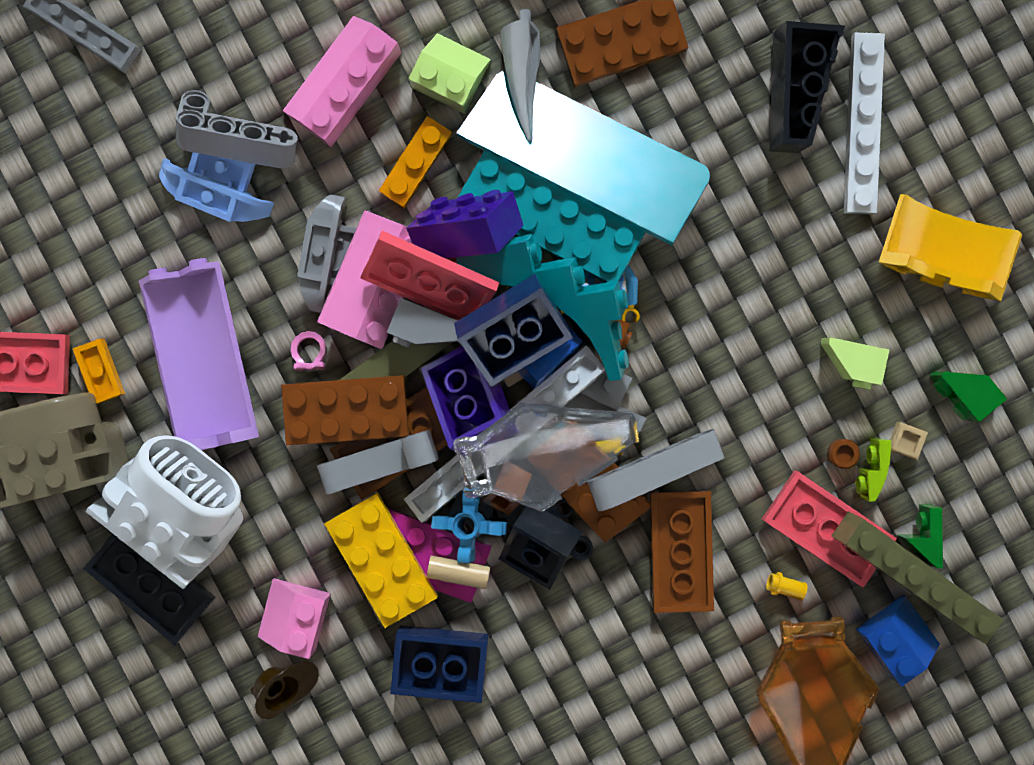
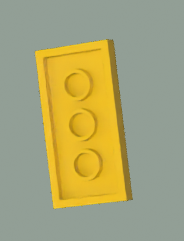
[324,492,438,628]

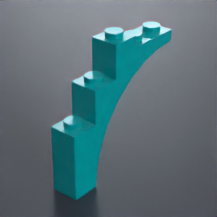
[456,234,629,381]

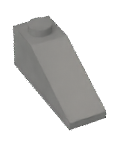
[387,298,459,348]

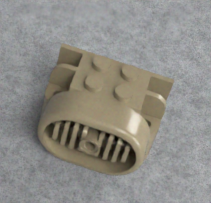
[0,393,129,508]

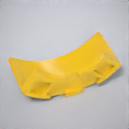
[879,194,1022,301]

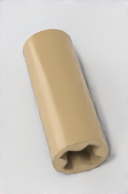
[426,555,490,589]

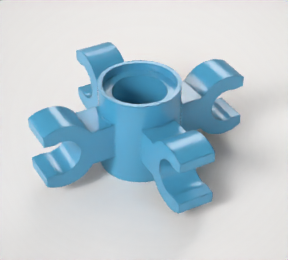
[431,488,507,563]

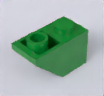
[930,371,1007,422]

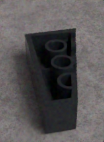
[769,21,845,153]

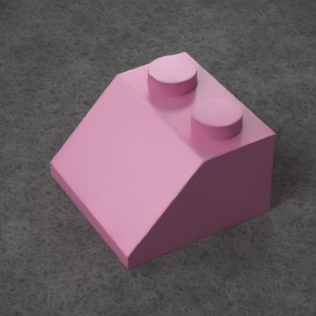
[258,578,331,659]

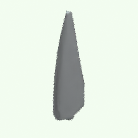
[501,9,541,141]

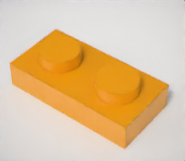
[73,338,125,404]

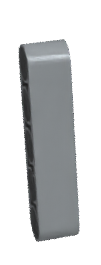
[587,429,725,511]

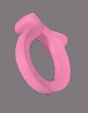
[290,331,327,372]

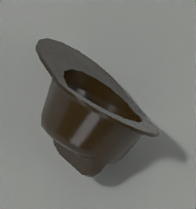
[250,661,319,720]

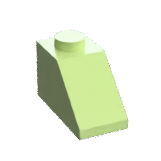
[821,337,889,390]

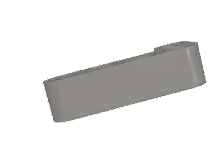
[176,90,298,169]
[317,430,439,495]

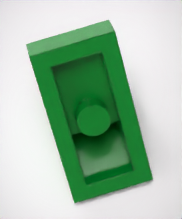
[897,504,943,568]

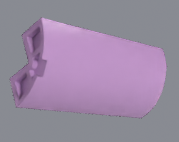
[139,258,259,450]

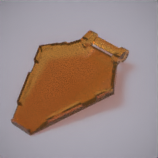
[756,616,880,765]

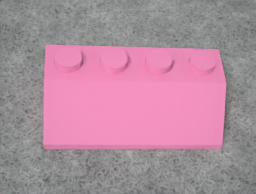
[283,16,401,147]
[317,210,412,349]

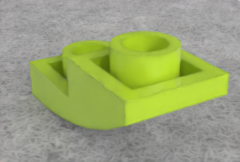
[855,438,891,502]

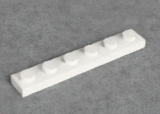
[844,32,885,215]

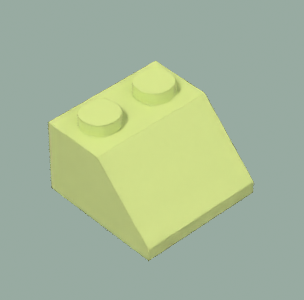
[408,33,491,114]

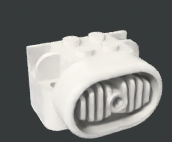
[85,436,243,589]

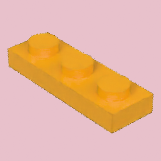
[378,116,453,209]

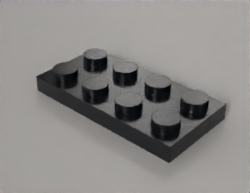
[83,533,216,645]

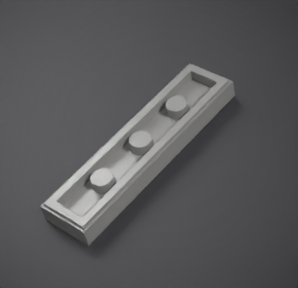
[23,0,142,74]

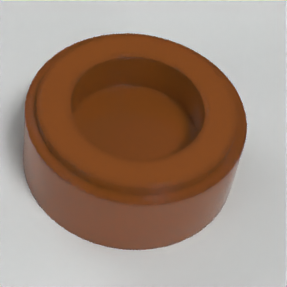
[827,439,860,469]

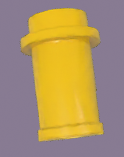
[766,572,808,601]

